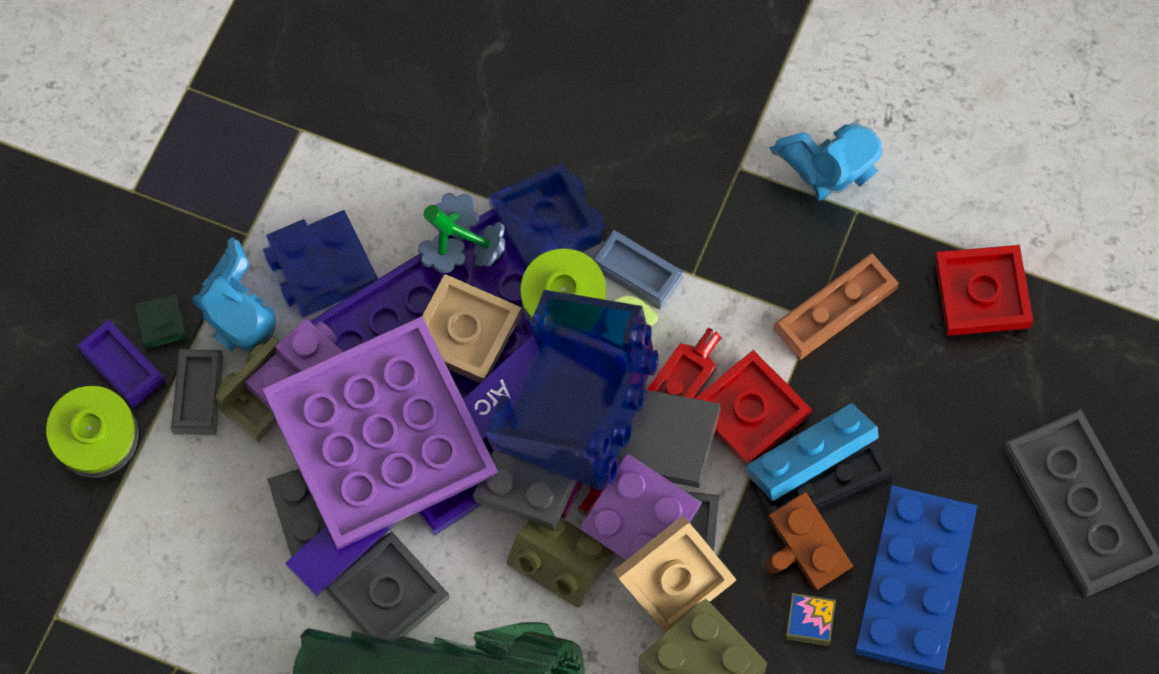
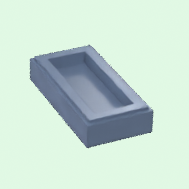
[592,230,684,309]

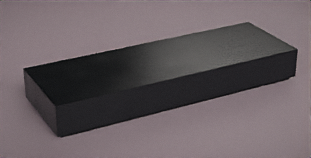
[756,441,893,530]

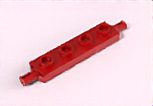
[577,328,722,517]

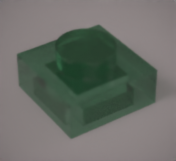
[135,294,187,348]

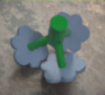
[418,193,505,273]

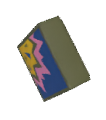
[785,593,836,646]

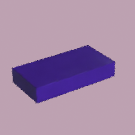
[76,319,165,409]

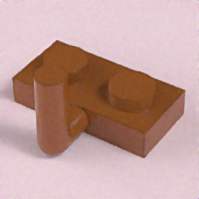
[765,492,854,591]

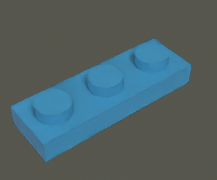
[746,403,879,501]

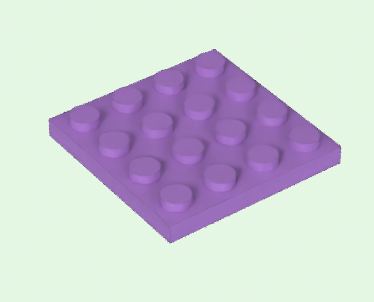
[262,316,498,550]

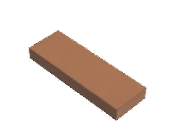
[774,253,899,360]

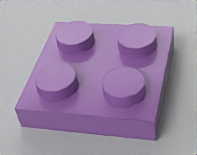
[579,454,702,560]

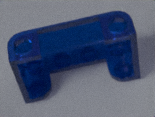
[485,290,659,490]

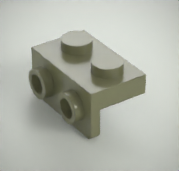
[216,336,280,442]
[507,518,615,607]

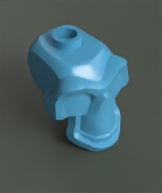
[770,123,883,201]
[191,237,276,352]

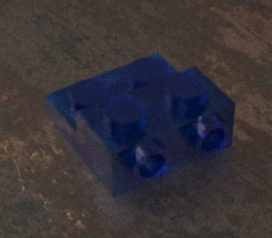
[489,162,605,269]
[263,210,378,318]

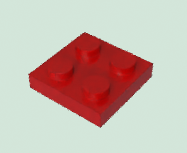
[935,245,1033,336]
[694,349,812,467]

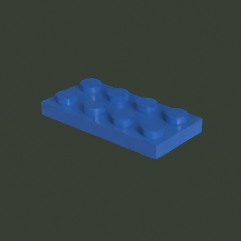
[854,485,978,674]

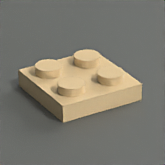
[422,274,522,383]
[613,515,736,633]

